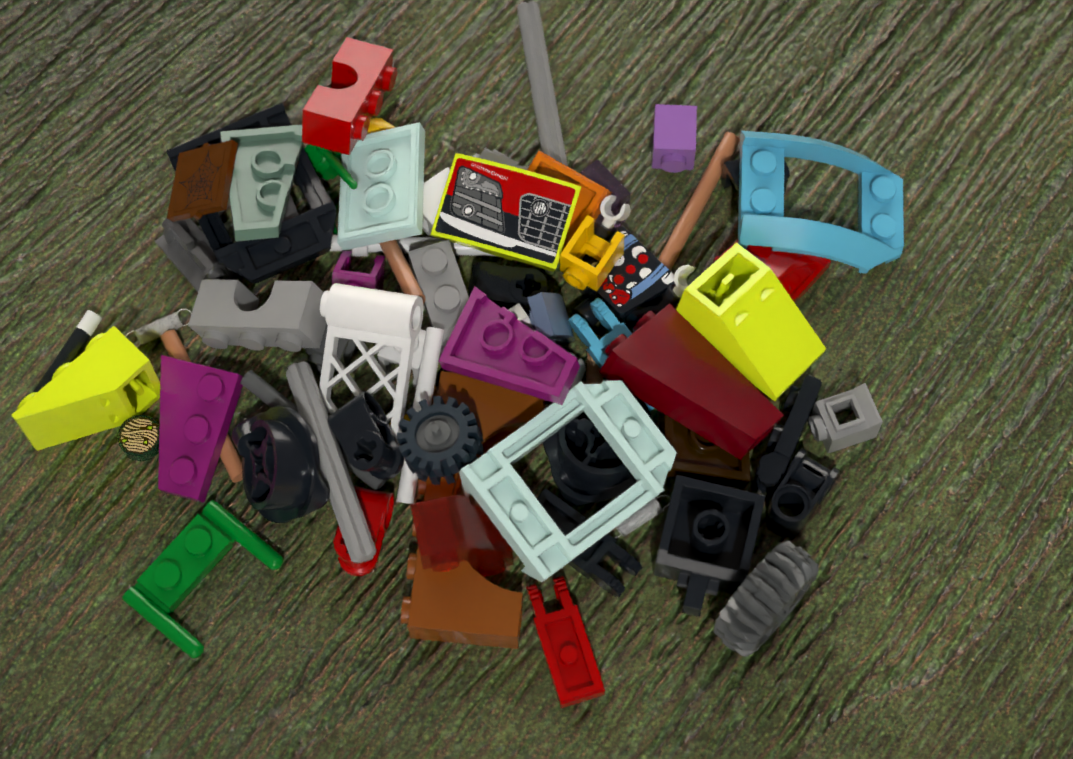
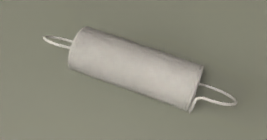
[125,309,192,347]
[615,495,671,538]

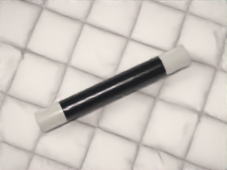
[32,310,102,393]

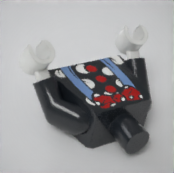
[572,195,695,328]

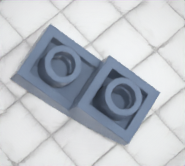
[527,292,575,344]

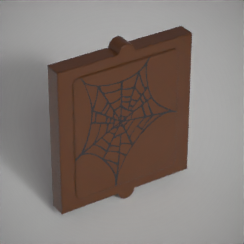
[167,140,238,222]

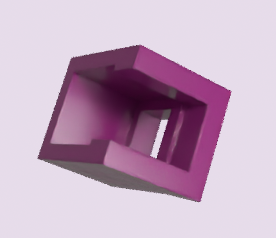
[332,251,385,290]

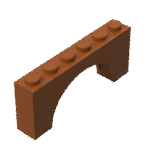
[401,371,546,649]

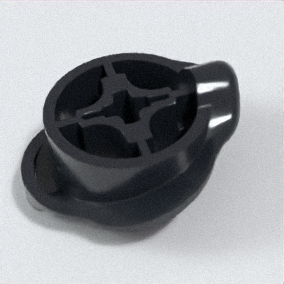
[543,395,652,506]
[232,406,330,523]

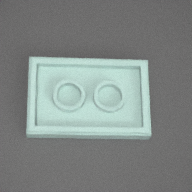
[337,122,425,251]

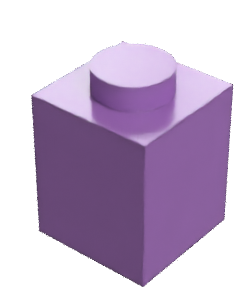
[652,104,697,173]

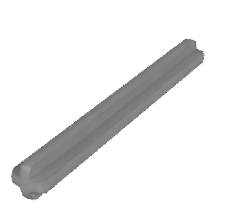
[517,1,568,166]
[286,361,377,564]

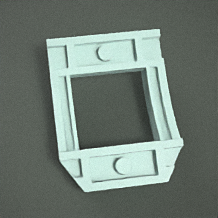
[459,381,677,582]

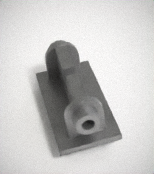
[155,218,240,292]

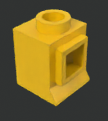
[560,215,625,291]

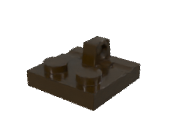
[659,411,750,488]

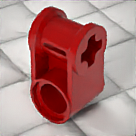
[334,485,394,576]

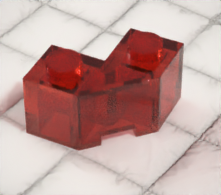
[410,495,514,576]

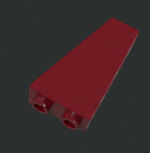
[599,304,783,460]

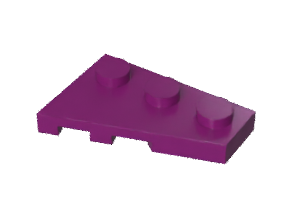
[438,286,580,405]
[158,355,243,503]

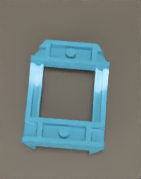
[738,130,904,274]

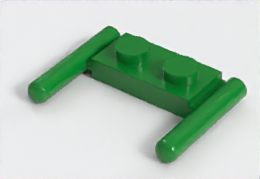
[122,500,284,659]

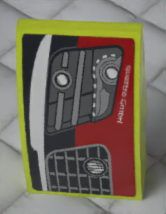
[430,153,581,272]

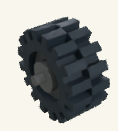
[397,396,484,485]

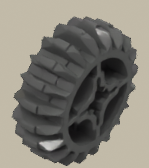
[714,541,819,657]

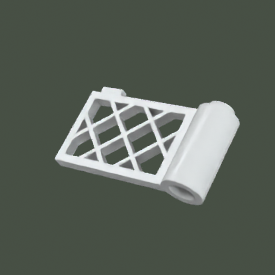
[319,283,424,440]

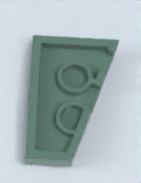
[220,125,303,242]

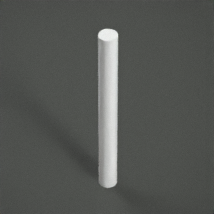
[396,327,444,505]

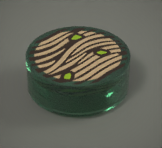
[117,415,159,461]

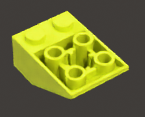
[676,243,826,401]
[11,326,160,451]

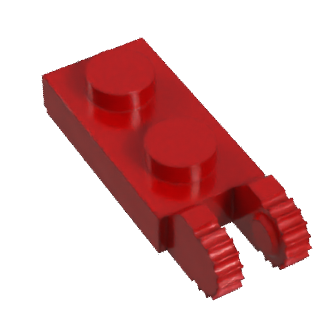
[526,576,605,708]

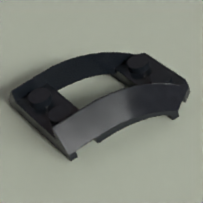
[166,103,336,283]

